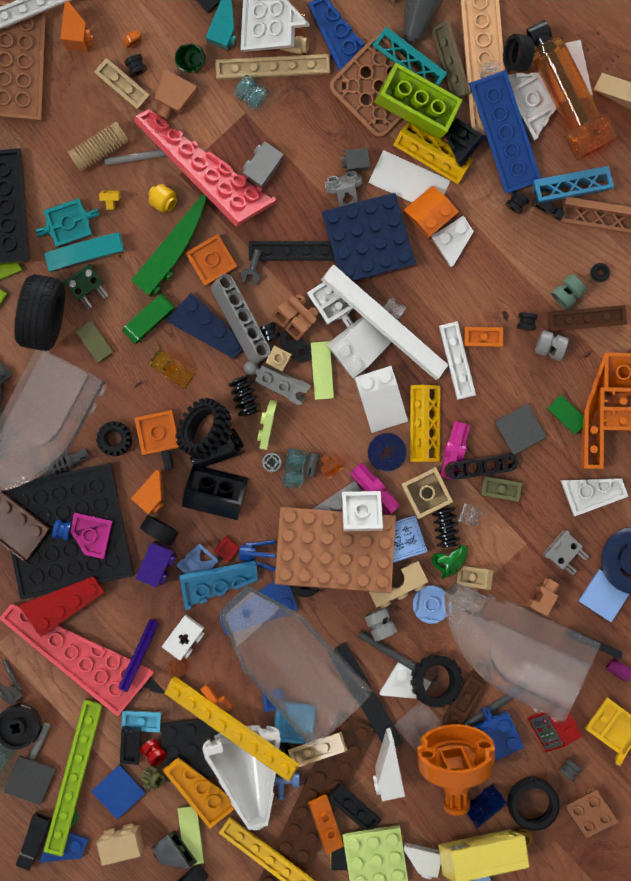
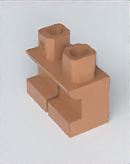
[271,294,319,341]
[525,578,560,616]

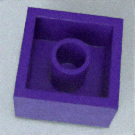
[135,541,177,588]

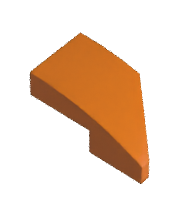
[200,683,233,711]

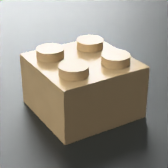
[400,467,453,519]
[97,824,144,866]

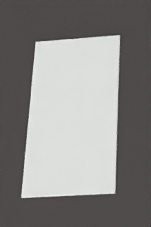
[368,150,451,202]

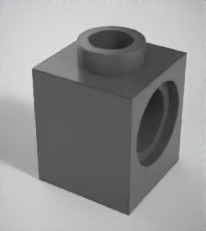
[341,148,370,172]

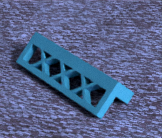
[531,166,614,203]

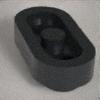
[280,330,311,363]

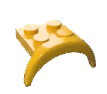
[585,697,631,766]

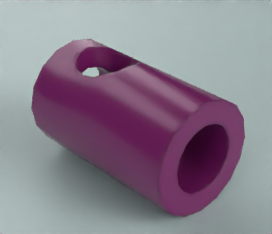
[605,657,631,682]

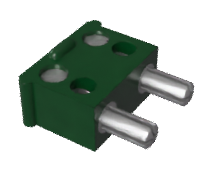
[63,264,108,310]

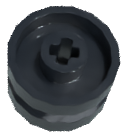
[0,703,42,750]

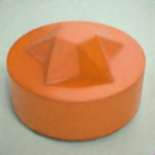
[123,31,142,48]

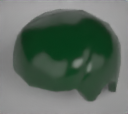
[175,43,206,73]

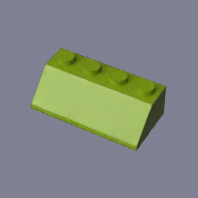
[374,63,462,139]

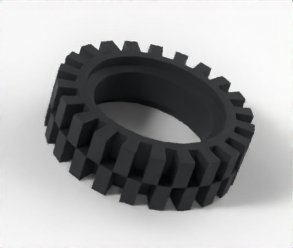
[176,398,232,460]

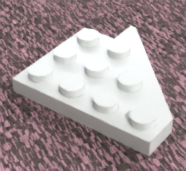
[241,0,310,52]

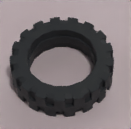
[410,655,463,708]

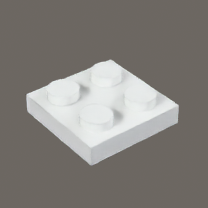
[341,491,383,531]

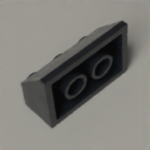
[182,465,248,520]

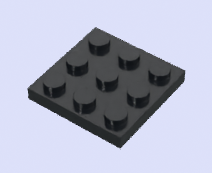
[160,719,219,782]

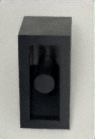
[151,830,197,869]

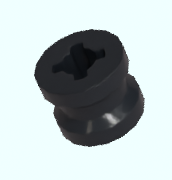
[124,54,147,77]
[505,191,529,214]
[517,312,538,331]
[259,322,281,342]

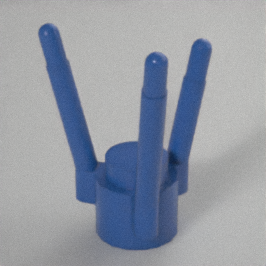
[239,540,277,572]

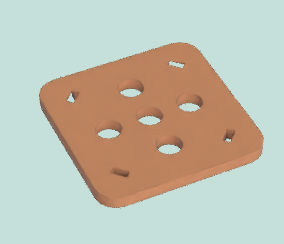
[329,35,423,137]

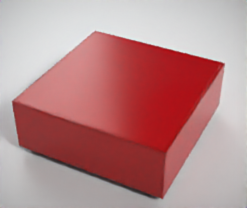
[214,536,240,563]

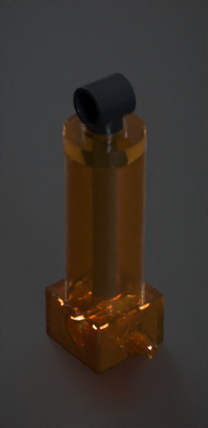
[526,20,618,160]

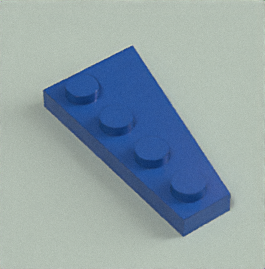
[308,0,365,71]

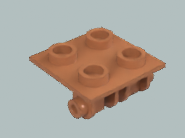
[565,788,619,838]

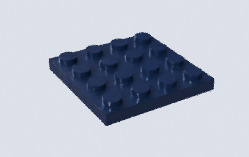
[322,193,416,282]

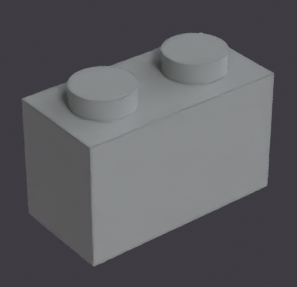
[242,141,284,189]

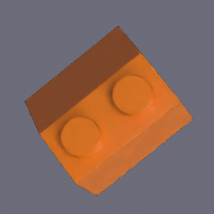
[60,1,93,52]
[403,186,459,240]
[131,469,165,514]

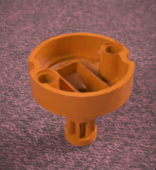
[417,724,495,816]

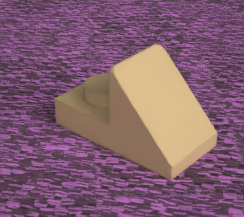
[457,566,493,590]

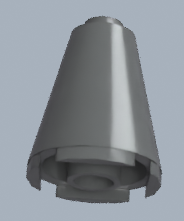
[402,0,443,43]

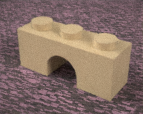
[369,560,428,609]

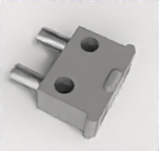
[543,530,589,575]

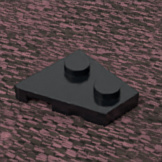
[445,118,485,167]

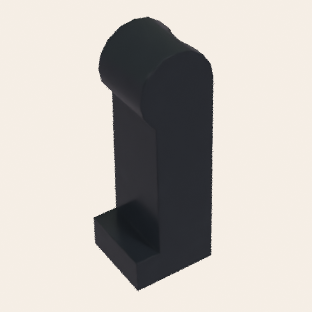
[16,812,52,871]

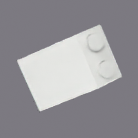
[326,316,391,378]
[354,366,408,433]
[373,728,405,801]

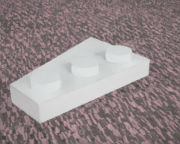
[560,479,629,516]

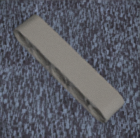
[211,274,270,364]

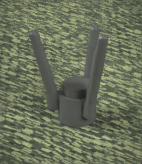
[0,660,23,705]

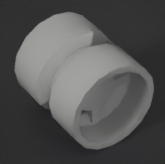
[534,330,569,361]
[364,607,397,642]

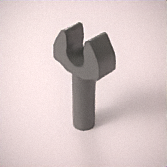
[241,249,262,286]

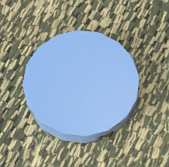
[412,585,451,624]

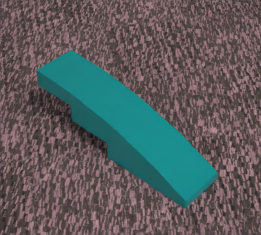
[44,232,125,272]

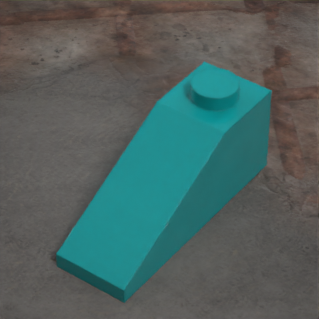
[205,0,237,51]

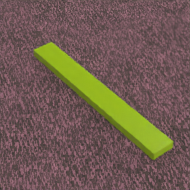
[44,699,103,857]

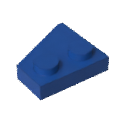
[39,831,89,863]

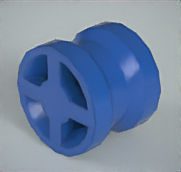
[52,519,72,541]

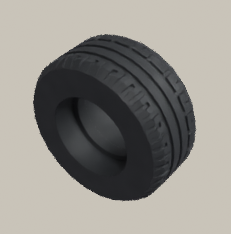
[14,274,65,351]

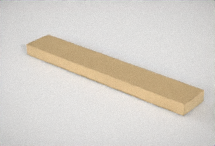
[215,54,330,80]

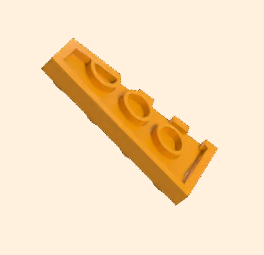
[163,758,234,829]

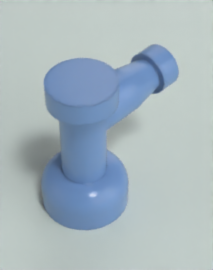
[274,772,300,800]

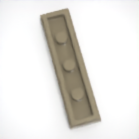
[431,21,471,99]

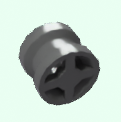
[558,758,583,782]

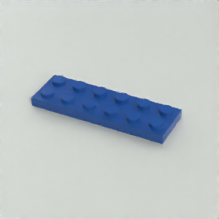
[469,70,541,194]

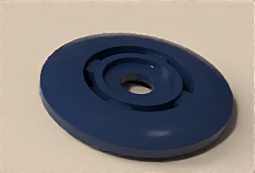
[601,527,631,594]

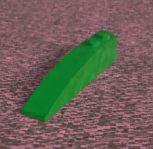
[131,193,208,297]

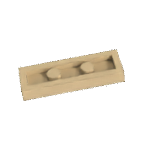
[94,58,150,110]
[288,732,348,767]

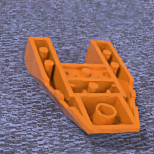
[580,353,631,469]

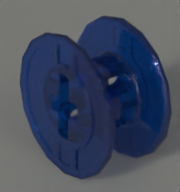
[368,433,407,471]

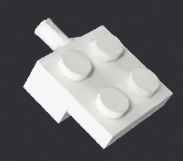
[307,282,353,328]

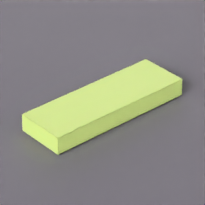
[311,341,334,400]
[177,805,204,865]

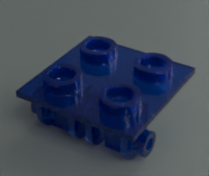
[467,783,508,829]

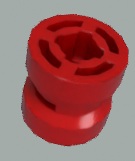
[140,739,167,767]

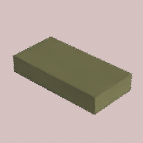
[76,321,114,363]

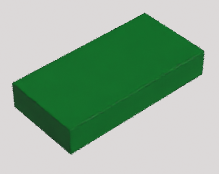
[547,395,584,435]

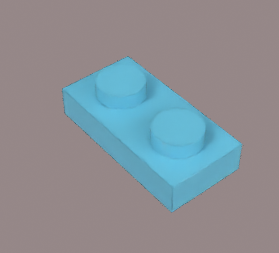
[121,710,162,733]

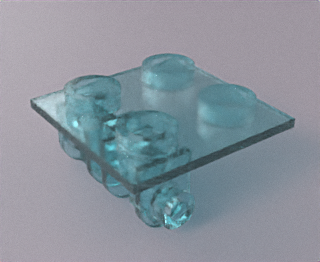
[283,448,307,489]

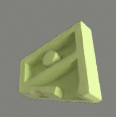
[257,399,277,450]

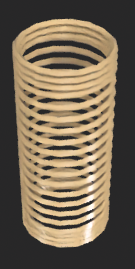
[68,121,129,172]

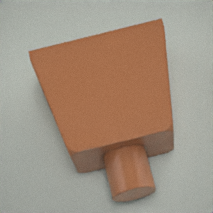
[155,69,198,120]

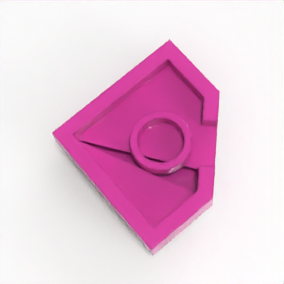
[70,513,113,559]

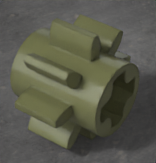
[141,766,165,791]

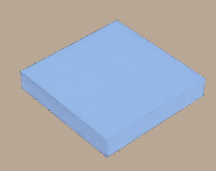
[578,569,629,622]

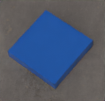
[91,764,146,819]

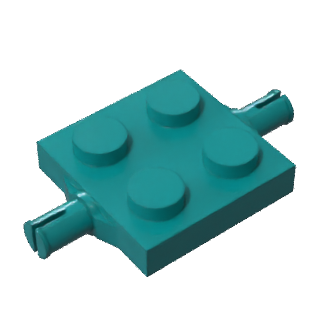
[36,198,100,248]

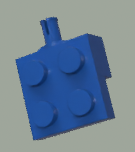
[472,706,525,761]

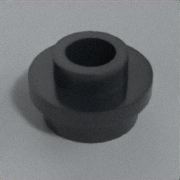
[590,263,610,282]

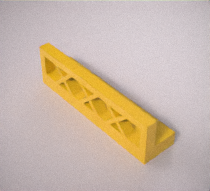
[393,121,473,184]
[410,385,440,462]

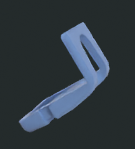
[177,543,218,574]

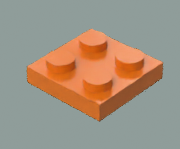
[185,234,238,286]
[134,410,179,455]

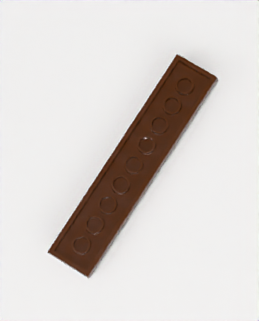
[258,711,374,881]

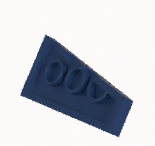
[165,293,243,359]

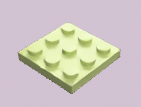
[342,825,408,881]

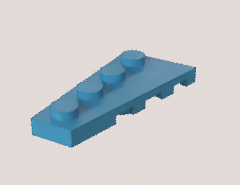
[179,560,258,611]

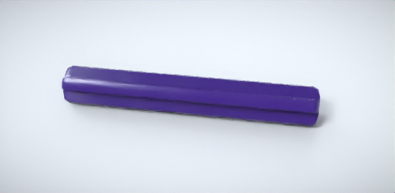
[119,619,159,692]

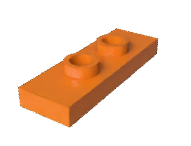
[308,794,344,855]

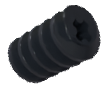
[228,374,262,417]
[432,507,460,548]

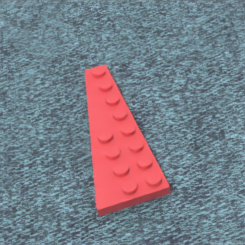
[134,109,277,227]
[0,603,154,717]

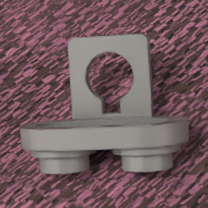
[324,171,362,207]

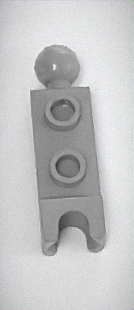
[244,361,311,405]

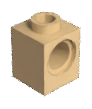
[265,346,292,372]

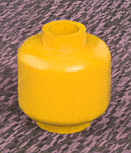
[148,184,177,213]

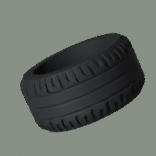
[507,777,560,831]

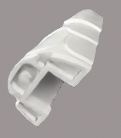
[203,725,281,830]

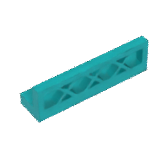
[372,27,447,86]

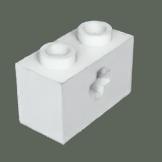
[162,614,204,660]

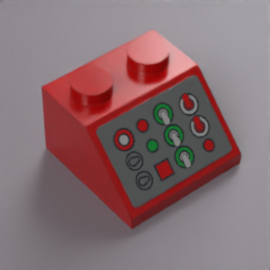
[527,699,583,752]

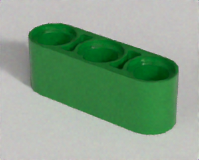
[122,293,176,345]

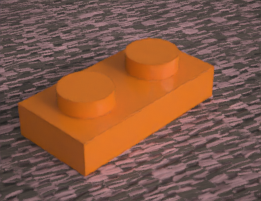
[464,327,503,347]

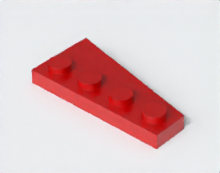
[19,576,105,637]

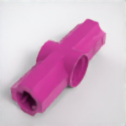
[440,421,470,481]
[350,462,400,515]

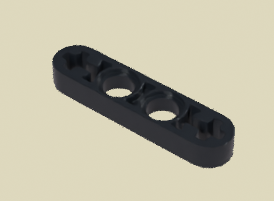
[445,453,518,480]

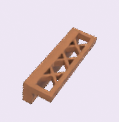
[560,197,631,234]

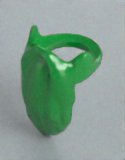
[431,545,468,579]

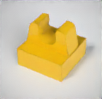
[99,190,121,210]

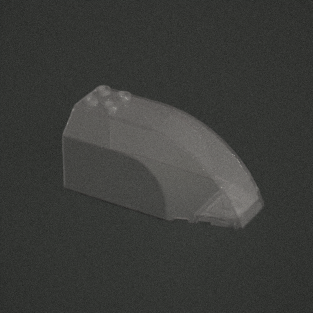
[0,350,106,491]
[445,582,601,722]
[219,585,374,745]

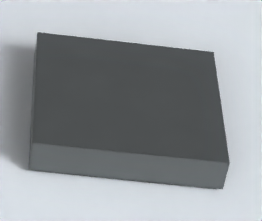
[494,404,547,455]
[4,755,56,805]

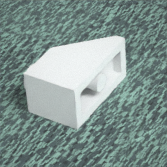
[403,842,441,879]

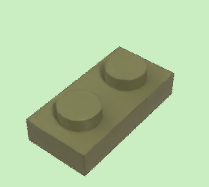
[480,476,522,502]

